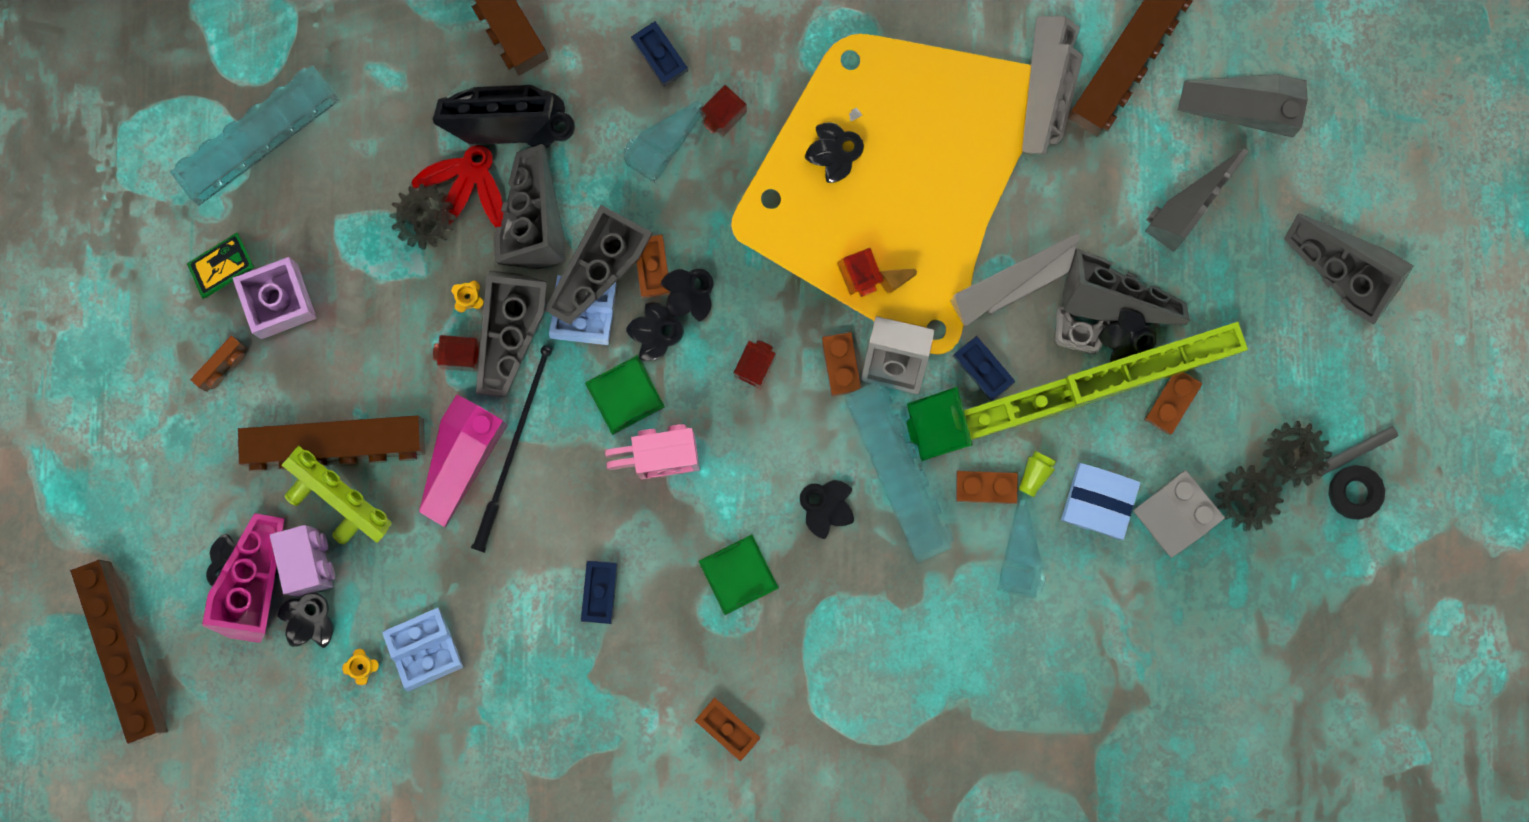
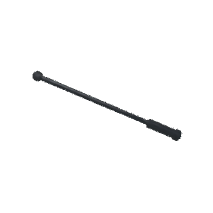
[471,345,552,553]

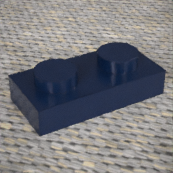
[631,21,688,87]
[953,336,1015,401]
[581,560,618,624]

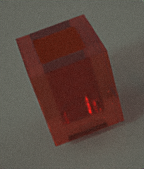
[701,85,747,137]
[837,248,883,297]
[433,335,480,372]
[733,340,776,390]

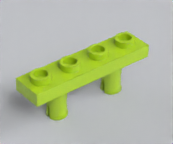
[282,446,392,545]

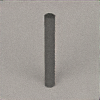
[1312,426,1398,478]

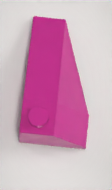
[419,394,508,528]
[202,513,285,643]

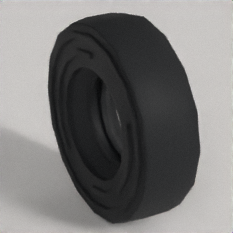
[1328,465,1385,520]

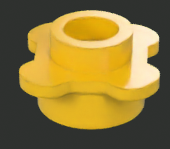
[451,280,484,313]
[342,649,379,685]

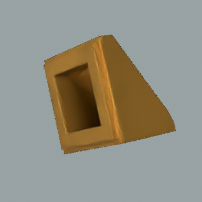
[875,269,917,293]

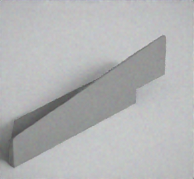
[1022,16,1083,155]
[950,233,1080,327]

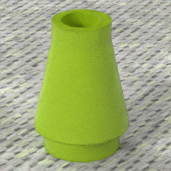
[1018,451,1057,497]

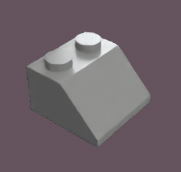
[861,316,935,395]
[1133,470,1225,558]

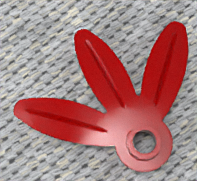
[411,145,504,228]

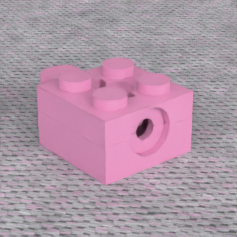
[604,424,700,480]

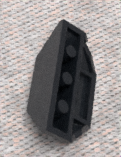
[432,85,554,145]

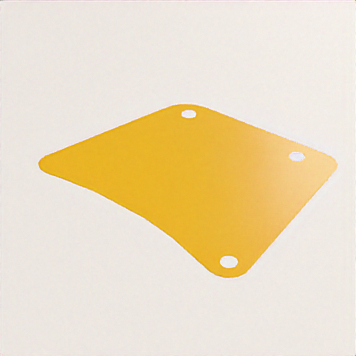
[731,33,1031,355]

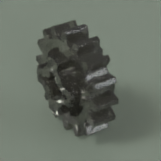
[389,184,456,250]
[1262,421,1332,488]
[1215,465,1284,532]

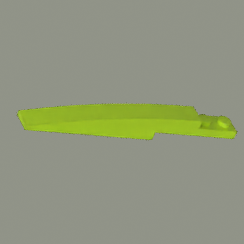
[964,322,1248,440]

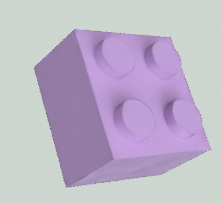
[232,257,317,339]
[269,525,335,597]

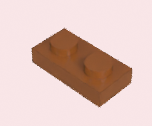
[636,234,671,299]
[822,332,861,397]
[190,335,248,392]
[1144,372,1202,435]
[956,471,1018,504]
[695,697,761,762]

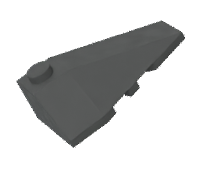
[1178,74,1308,138]
[494,144,565,269]
[1145,149,1248,252]
[544,205,653,325]
[1284,213,1414,325]
[1063,248,1190,325]
[476,271,547,397]

